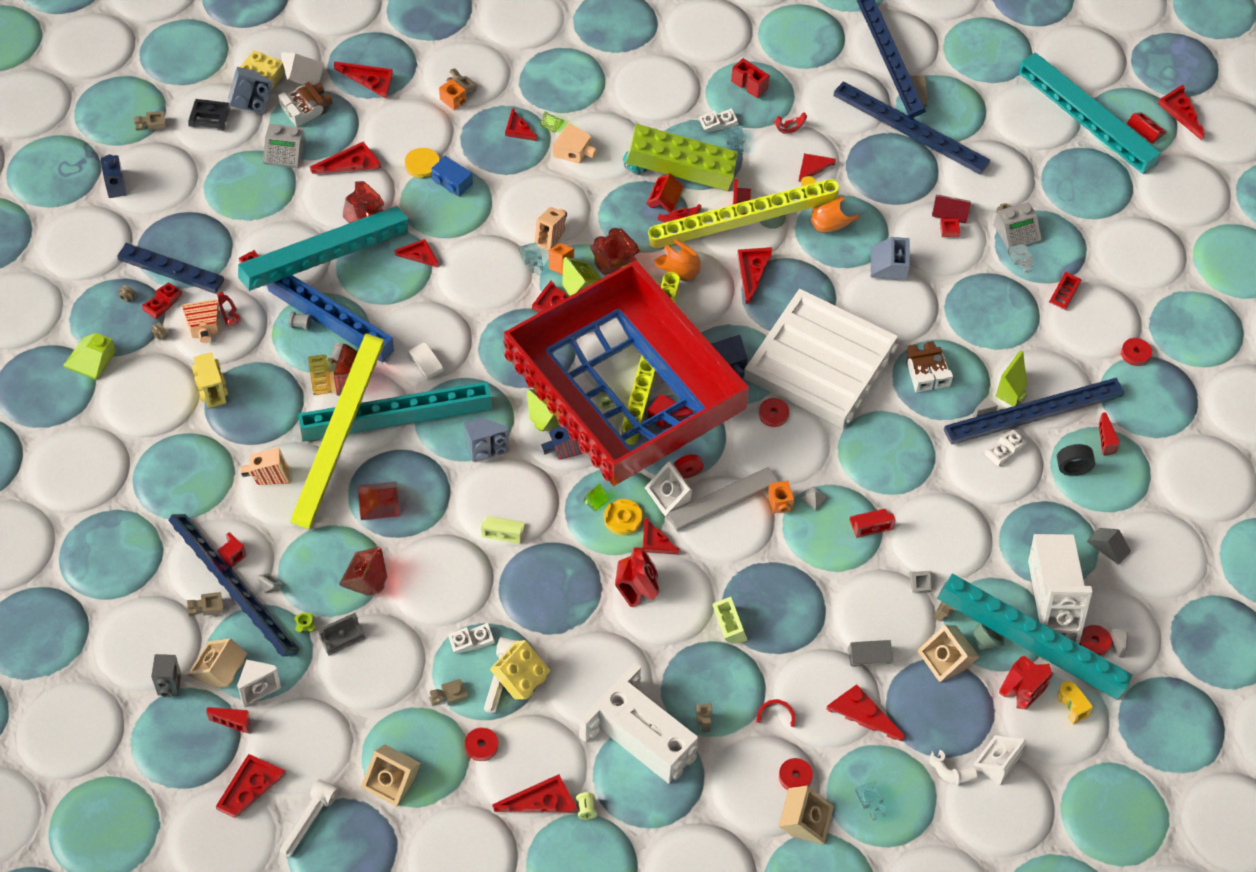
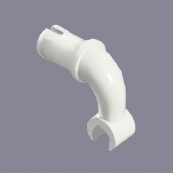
[929,750,977,785]

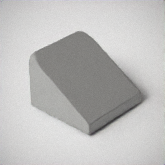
[973,398,998,418]
[909,571,933,592]
[1110,628,1128,658]

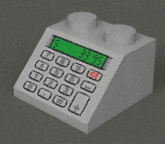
[263,124,306,168]
[993,202,1042,251]

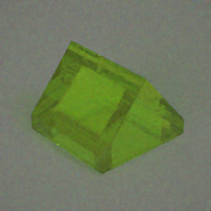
[540,111,564,133]
[583,484,609,511]

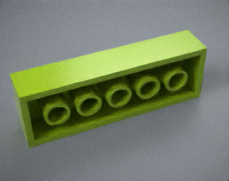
[626,124,738,191]

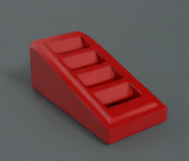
[1049,271,1082,310]
[1098,412,1120,456]
[206,707,251,733]

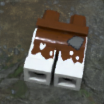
[278,82,333,127]
[906,341,953,393]

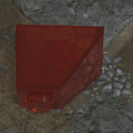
[334,343,358,396]
[358,481,400,520]
[339,547,388,596]

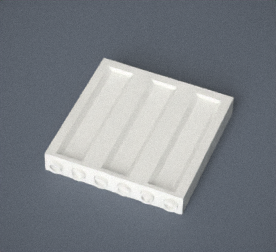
[744,289,898,428]

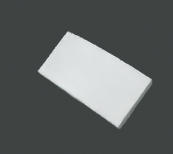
[699,108,739,132]
[409,342,444,379]
[985,429,1027,466]
[448,623,495,653]

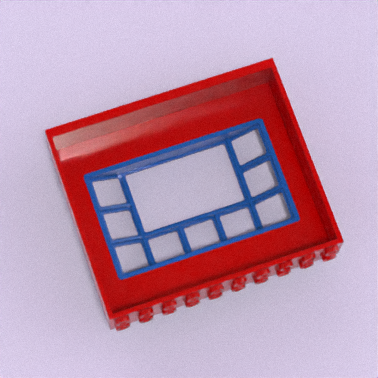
[503,260,749,486]

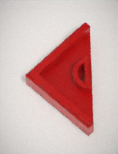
[505,108,537,141]
[798,153,836,182]
[658,204,702,228]
[394,239,439,267]
[643,518,679,555]

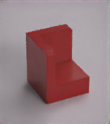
[217,532,247,568]

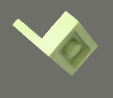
[481,516,525,544]

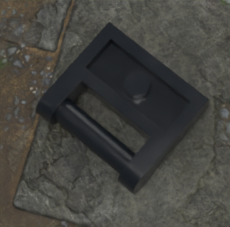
[188,99,230,131]

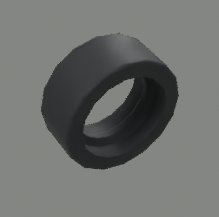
[1057,444,1096,476]

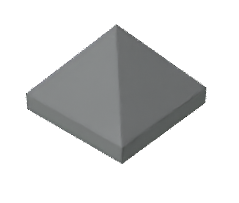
[800,486,828,511]
[257,574,284,592]

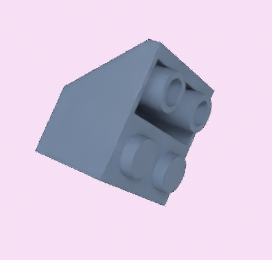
[228,66,273,114]
[870,237,910,280]
[464,417,509,462]

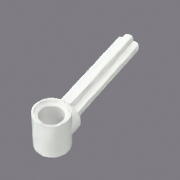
[484,637,516,713]
[280,779,339,857]

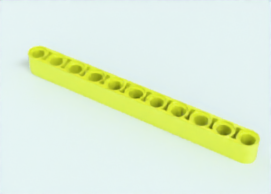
[648,179,839,248]
[622,272,680,444]
[290,333,385,530]

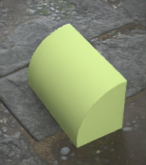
[712,597,748,643]

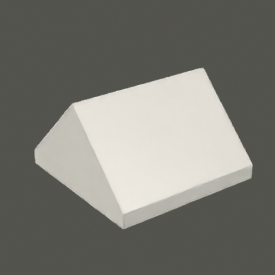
[281,53,324,85]
[645,461,692,516]
[237,660,281,707]
[973,736,1027,785]

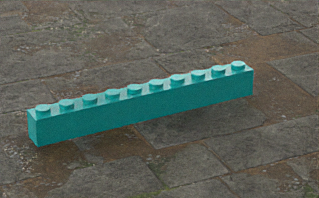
[1018,52,1161,174]
[238,206,409,291]
[298,381,492,442]
[937,573,1133,700]

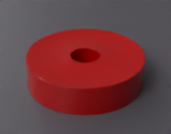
[1121,338,1152,366]
[759,398,789,427]
[673,454,704,479]
[1079,625,1112,656]
[465,727,498,761]
[779,758,813,790]

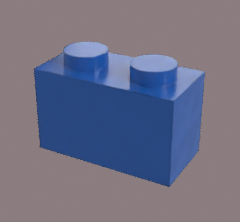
[431,156,473,197]

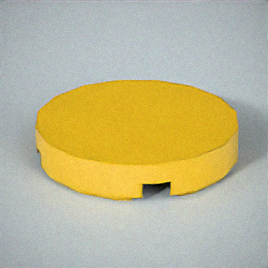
[405,148,440,178]
[604,499,643,535]

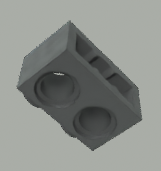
[151,654,182,698]

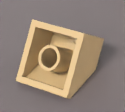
[917,625,979,682]
[188,638,247,688]
[361,744,421,807]
[779,786,834,844]

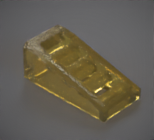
[308,354,332,395]

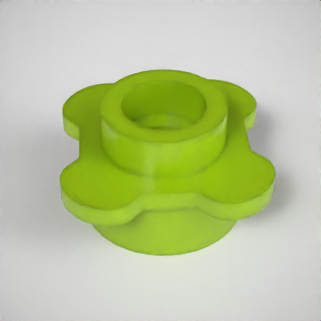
[294,612,315,633]

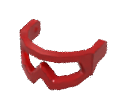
[774,112,807,134]
[217,292,241,327]
[756,699,795,727]

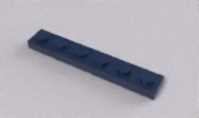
[117,243,224,294]

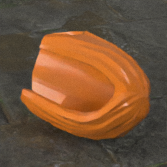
[811,196,860,233]
[654,240,701,281]

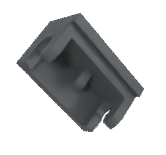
[318,613,365,656]
[848,640,893,666]

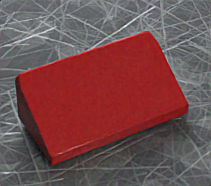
[1127,112,1167,143]

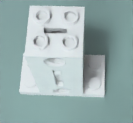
[1028,534,1092,644]
[579,663,698,784]

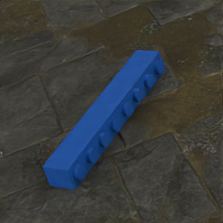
[267,275,394,363]

